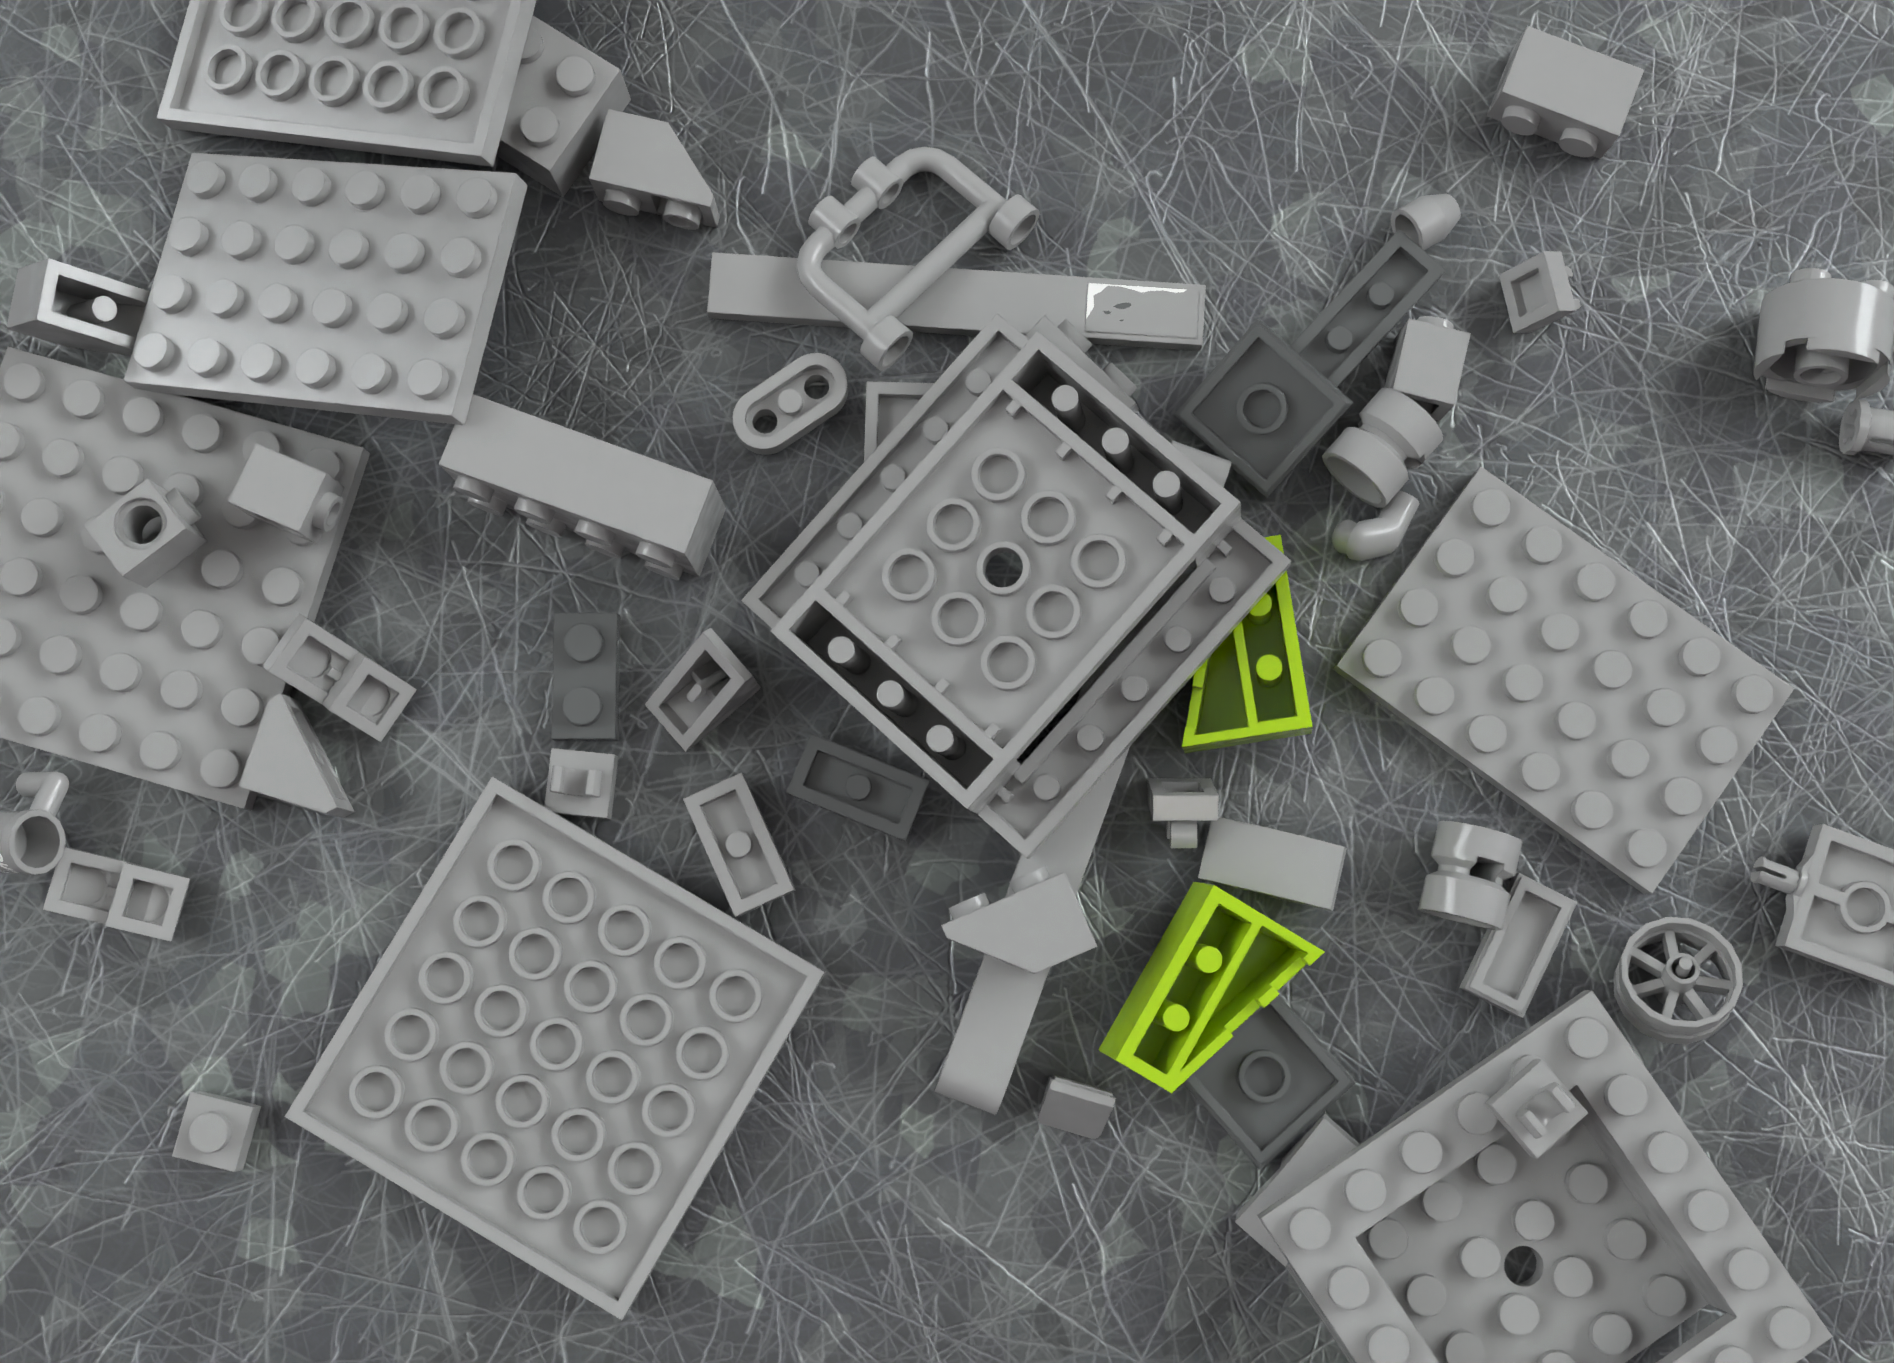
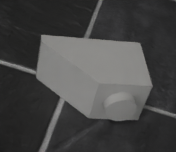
[6,258,150,356]

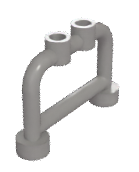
[796,147,1040,371]

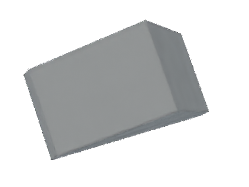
[645,628,761,752]
[238,693,355,818]

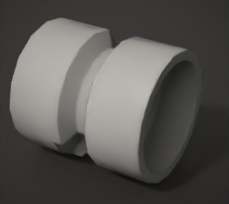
[1322,388,1443,508]
[1418,821,1523,930]

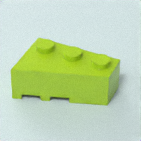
[1182,535,1313,753]
[1098,882,1325,1093]

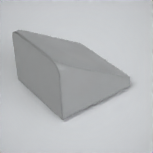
[1038,1074,1116,1139]

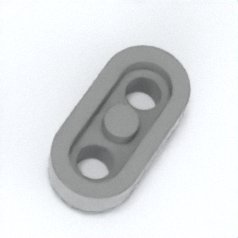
[732,353,848,455]

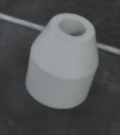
[1391,194,1461,250]

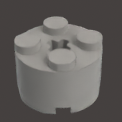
[1753,268,1894,403]

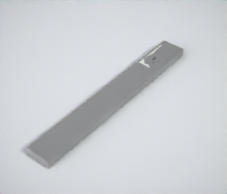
[707,252,1206,351]

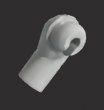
[1332,490,1420,561]

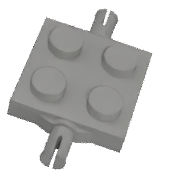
[1751,824,1894,989]

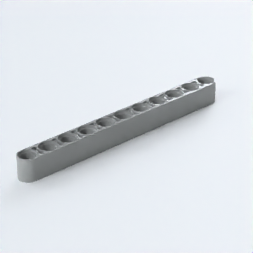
[934,440,1232,1116]

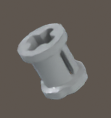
[1839,399,1894,459]

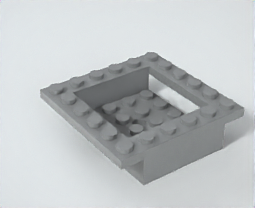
[741,313,1291,859]
[1257,990,1833,1363]

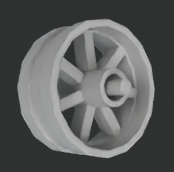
[1613,917,1743,1044]

